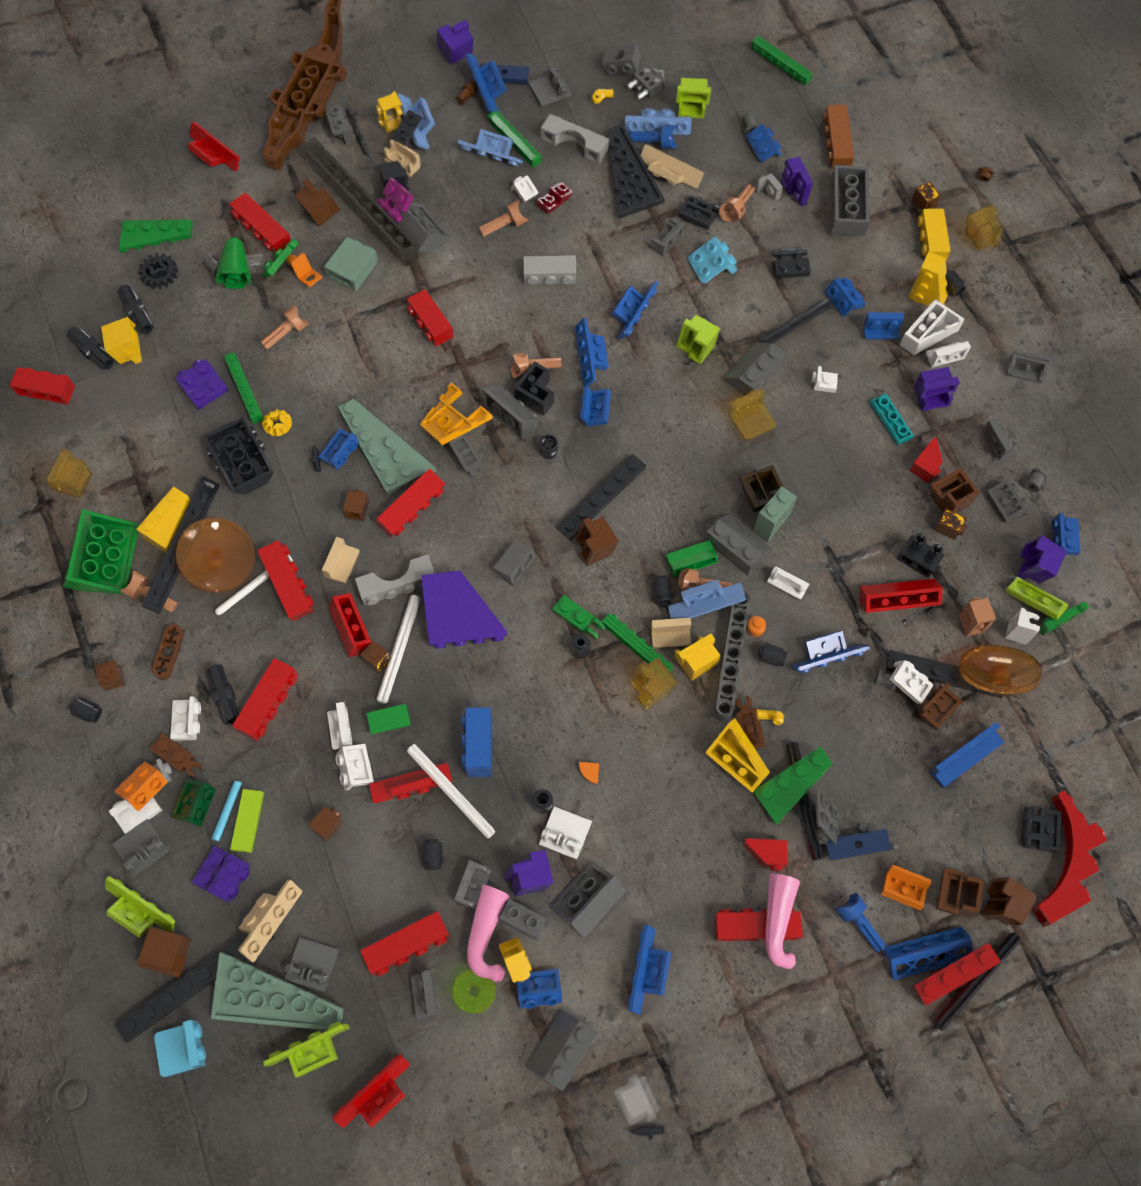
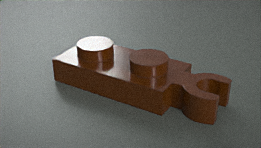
[736,695,767,750]
[149,733,203,778]

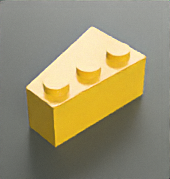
[908,251,948,306]
[137,486,191,553]
[705,719,770,792]

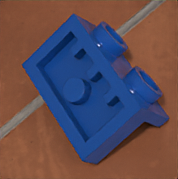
[863,312,904,340]
[1051,513,1081,556]
[517,969,562,1009]

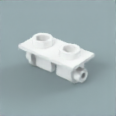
[767,567,809,600]

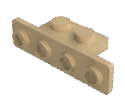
[641,145,704,188]
[239,880,302,962]

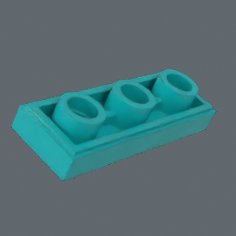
[870,393,914,446]

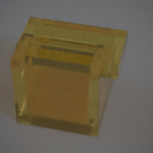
[964,203,1003,251]
[46,449,93,498]
[630,658,678,711]

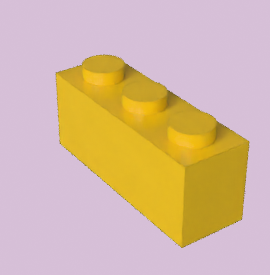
[918,209,951,260]

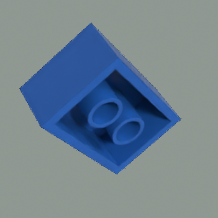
[462,708,492,777]

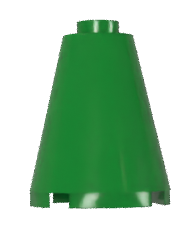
[215,237,251,289]

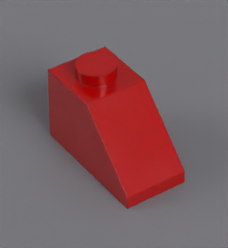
[910,437,943,483]
[743,838,788,872]

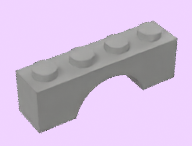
[541,114,609,164]
[355,555,435,606]

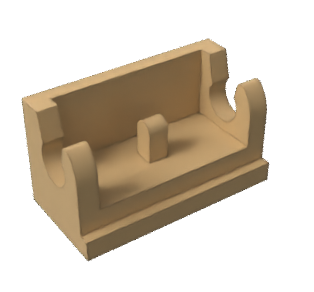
[384,140,421,177]

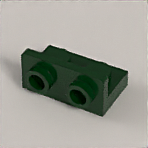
[170,779,216,827]

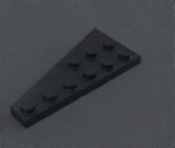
[608,124,665,219]

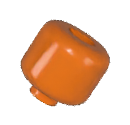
[746,616,766,637]

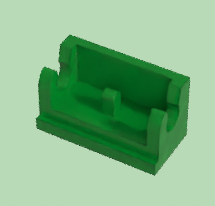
[367,704,411,735]

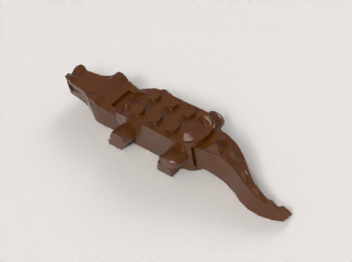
[262,0,347,170]

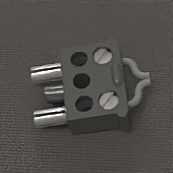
[627,63,665,100]

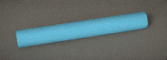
[211,781,242,841]

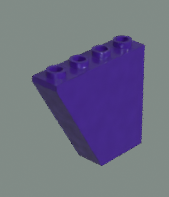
[421,571,507,649]

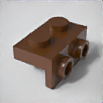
[918,683,963,730]

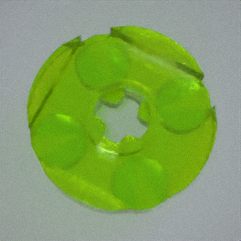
[453,969,496,1014]

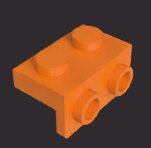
[114,761,167,811]
[881,865,931,911]

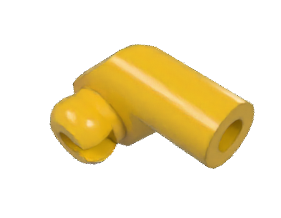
[591,89,613,104]
[757,709,784,725]

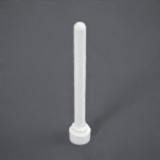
[215,555,293,615]

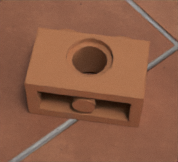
[959,597,996,637]

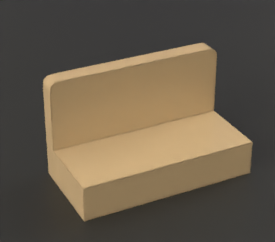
[322,537,360,584]
[650,618,691,649]

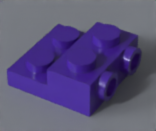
[781,156,813,207]
[175,359,229,410]
[191,846,251,903]

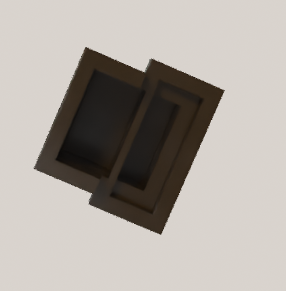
[739,465,784,513]

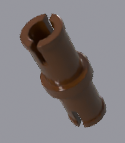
[456,76,478,106]

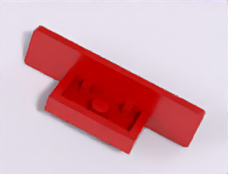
[188,121,240,171]
[369,763,452,804]
[332,1054,410,1128]

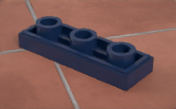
[480,64,529,84]
[826,829,891,861]

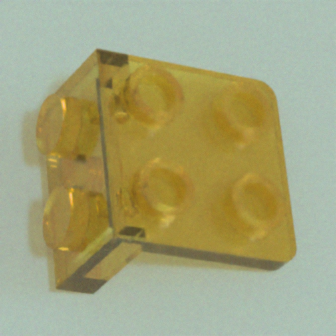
[728,388,777,441]

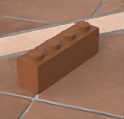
[822,105,854,169]

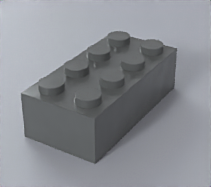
[831,165,870,236]

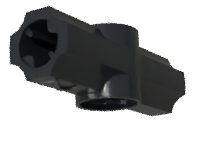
[117,284,154,334]
[66,326,115,370]
[206,664,239,725]

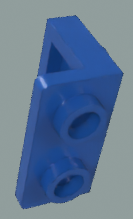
[746,123,782,163]
[825,278,866,316]
[580,386,611,427]
[318,428,359,470]

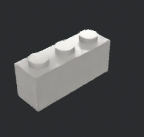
[524,256,576,285]

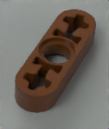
[152,624,184,680]

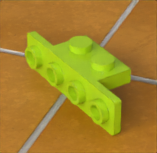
[105,876,175,938]
[263,1022,349,1078]

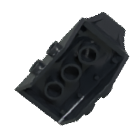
[203,417,273,494]

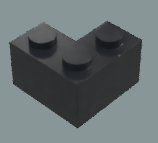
[379,160,410,190]
[514,361,554,416]

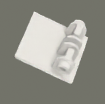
[539,806,592,859]

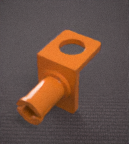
[286,253,322,287]

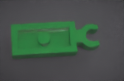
[261,238,299,279]
[1039,601,1089,636]

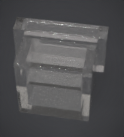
[613,1075,661,1126]

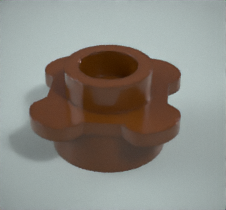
[976,167,995,182]

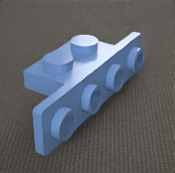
[397,94,435,150]
[625,108,692,135]
[457,129,523,166]
[668,580,746,619]

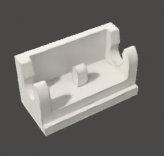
[1005,608,1040,645]

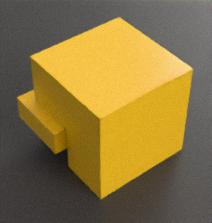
[101,317,142,364]
[674,633,720,681]

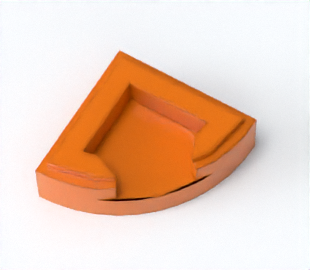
[579,762,599,785]

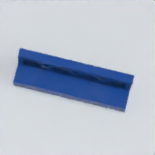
[929,722,1004,789]
[883,926,972,980]

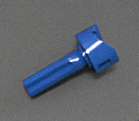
[630,125,677,149]
[834,892,886,953]

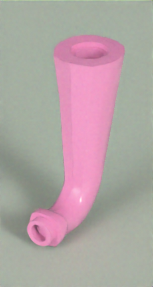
[766,873,800,969]
[467,885,510,982]

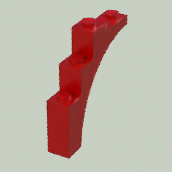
[1032,790,1107,927]

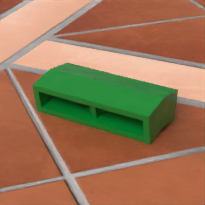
[665,540,718,577]

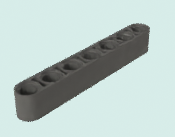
[714,590,750,721]

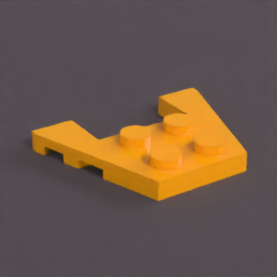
[420,382,493,445]

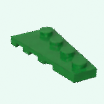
[119,220,193,253]
[754,747,833,826]

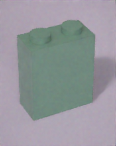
[324,237,378,291]
[753,486,797,542]

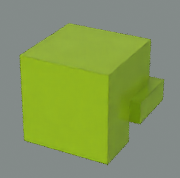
[676,78,711,119]
[676,315,720,364]

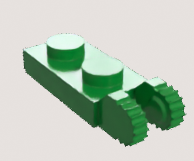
[552,595,606,639]

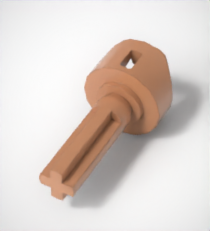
[719,184,755,222]
[479,200,529,236]
[260,305,309,350]
[510,353,562,378]
[678,568,733,591]
[121,570,178,612]

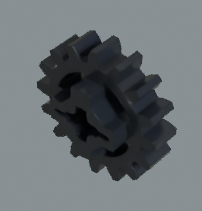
[138,253,179,289]

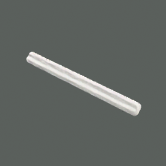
[377,595,421,704]
[407,744,495,838]

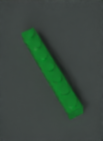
[751,35,813,86]
[488,110,541,168]
[224,352,264,424]
[602,613,674,679]

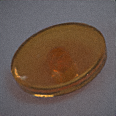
[176,518,255,593]
[959,645,1043,695]

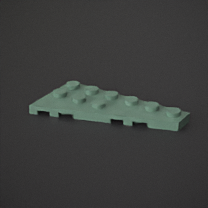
[338,399,437,495]
[211,951,344,1030]

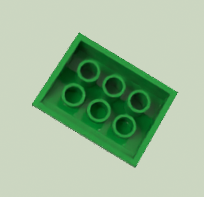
[62,509,140,595]

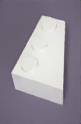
[900,299,964,355]

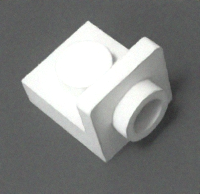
[510,175,539,203]
[811,366,838,393]

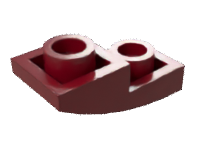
[536,182,573,215]

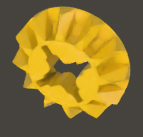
[262,409,292,436]

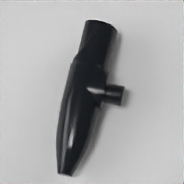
[309,445,321,472]
[631,1126,665,1140]

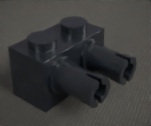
[896,533,944,579]

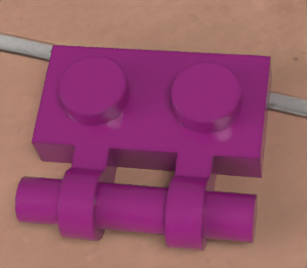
[377,178,414,222]

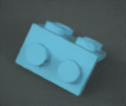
[688,237,738,283]
[154,1020,206,1077]

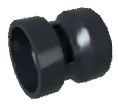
[539,434,558,459]

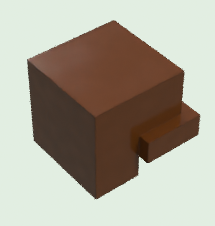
[295,178,341,227]
[929,468,980,513]
[575,517,619,566]
[936,867,984,918]
[981,877,1037,925]
[137,927,191,978]

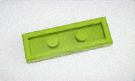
[1006,577,1068,620]
[230,789,264,853]

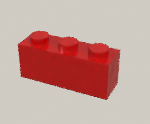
[406,290,454,347]
[10,367,75,405]
[329,593,371,658]

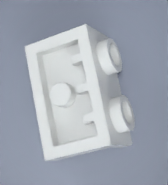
[926,341,971,368]
[889,660,933,704]
[170,696,201,741]
[327,702,353,750]
[335,744,374,791]
[109,797,162,834]

